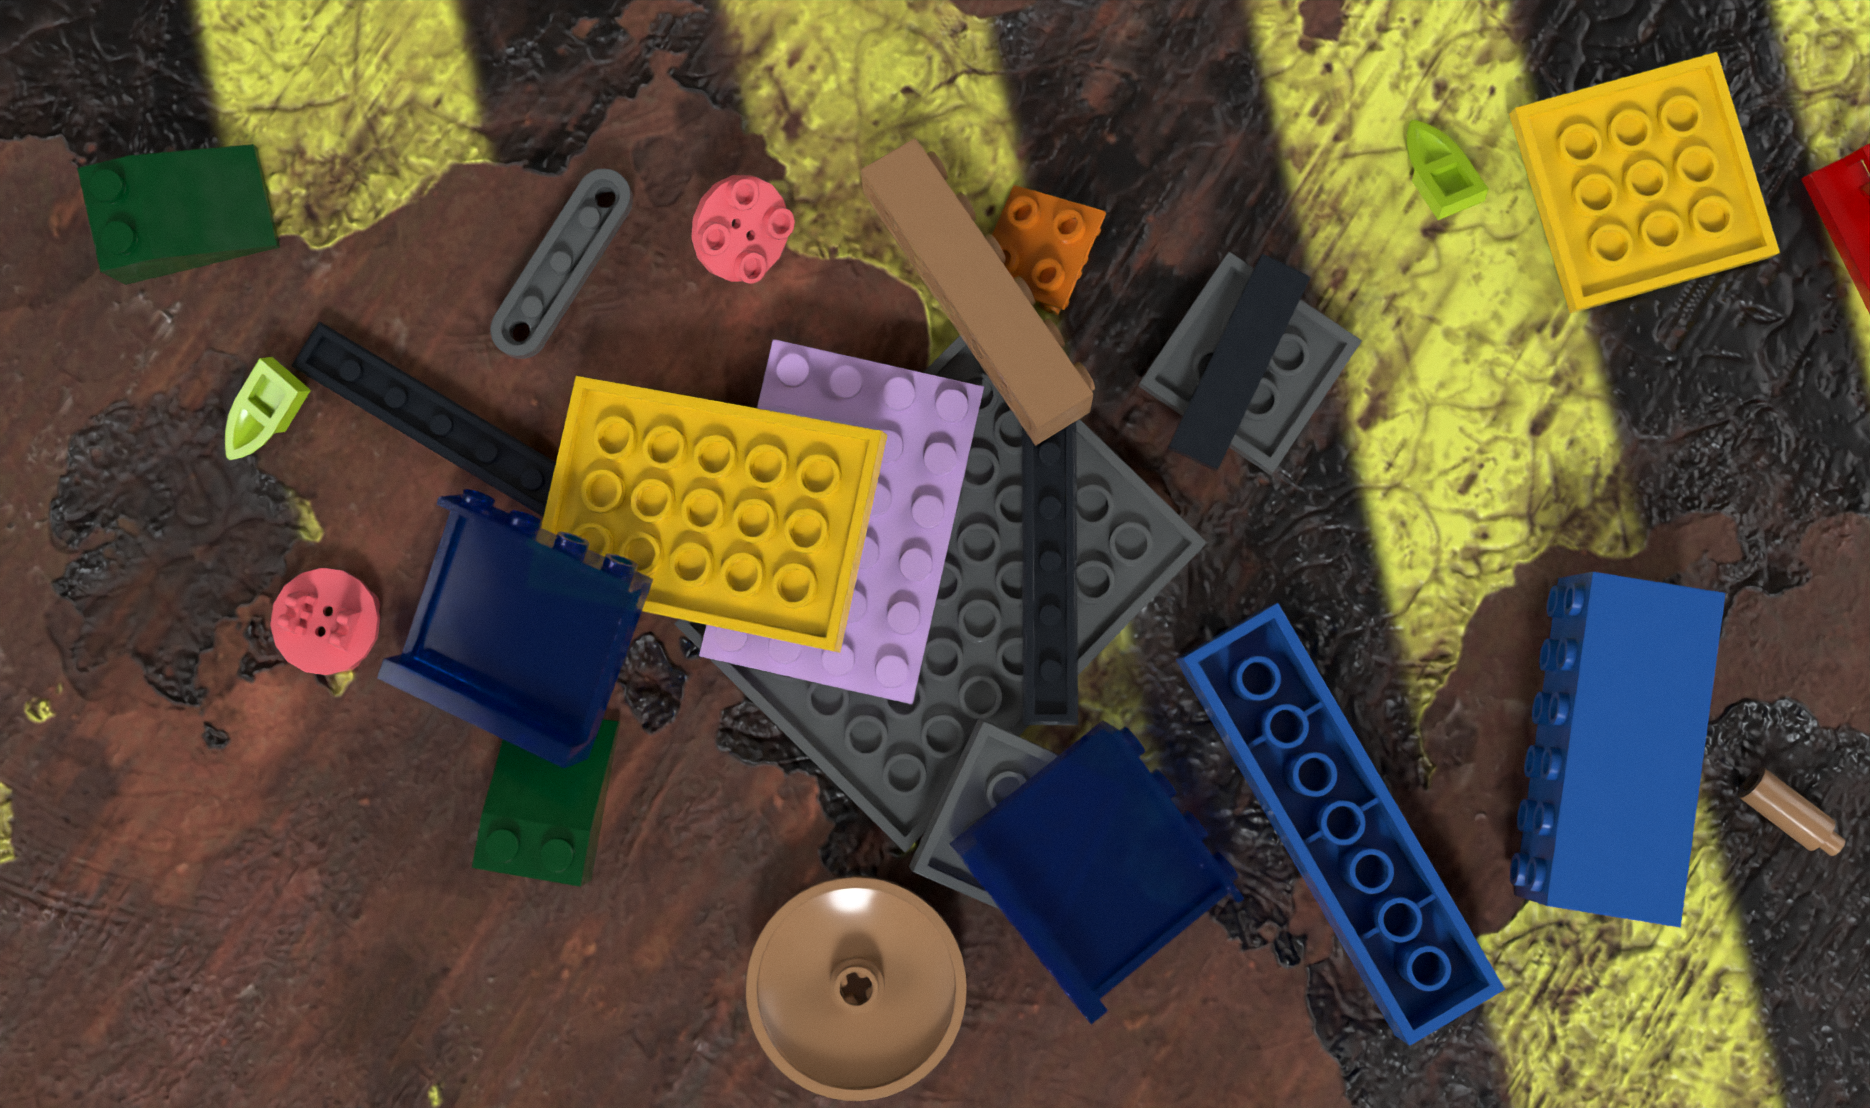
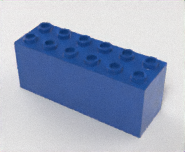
[1509,572,1726,928]

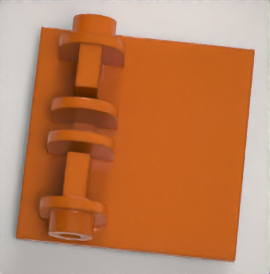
[992,185,1106,315]

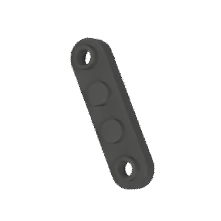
[490,168,633,359]

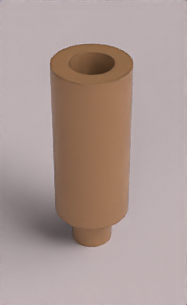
[1738,767,1845,856]

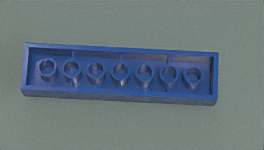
[1175,603,1505,1046]

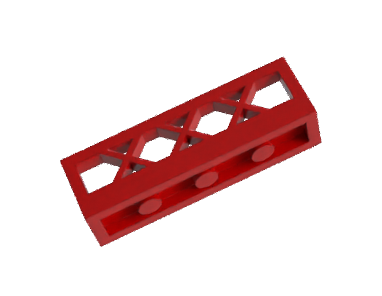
[1801,143,1870,314]

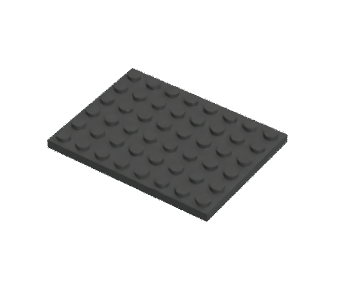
[674,336,1207,852]

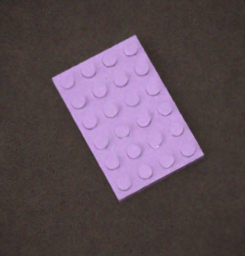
[699,339,984,704]

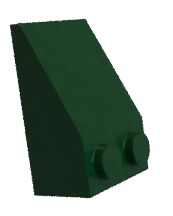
[77,144,280,285]
[472,703,620,887]

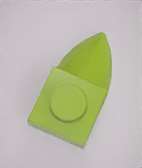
[1406,119,1489,220]
[225,357,311,460]

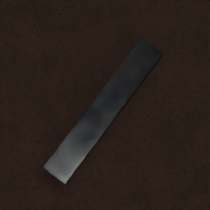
[291,321,556,517]
[1022,421,1078,725]

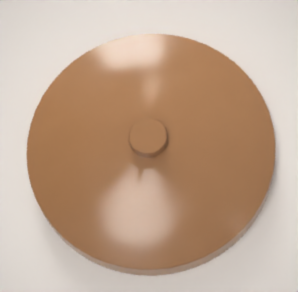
[746,876,967,1101]

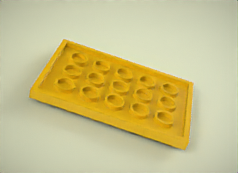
[528,376,888,653]

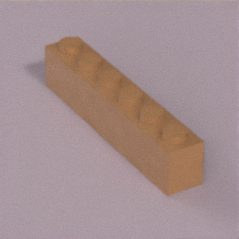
[861,138,1095,446]

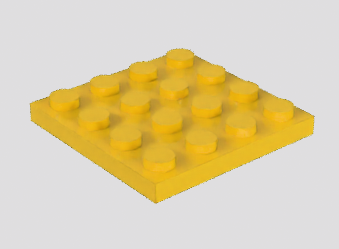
[1509,52,1780,314]

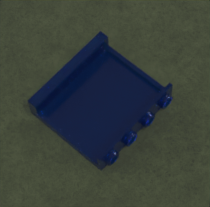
[377,489,653,768]
[949,720,1244,1025]

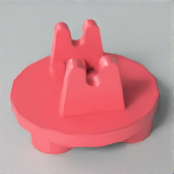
[691,175,795,284]
[270,568,381,675]

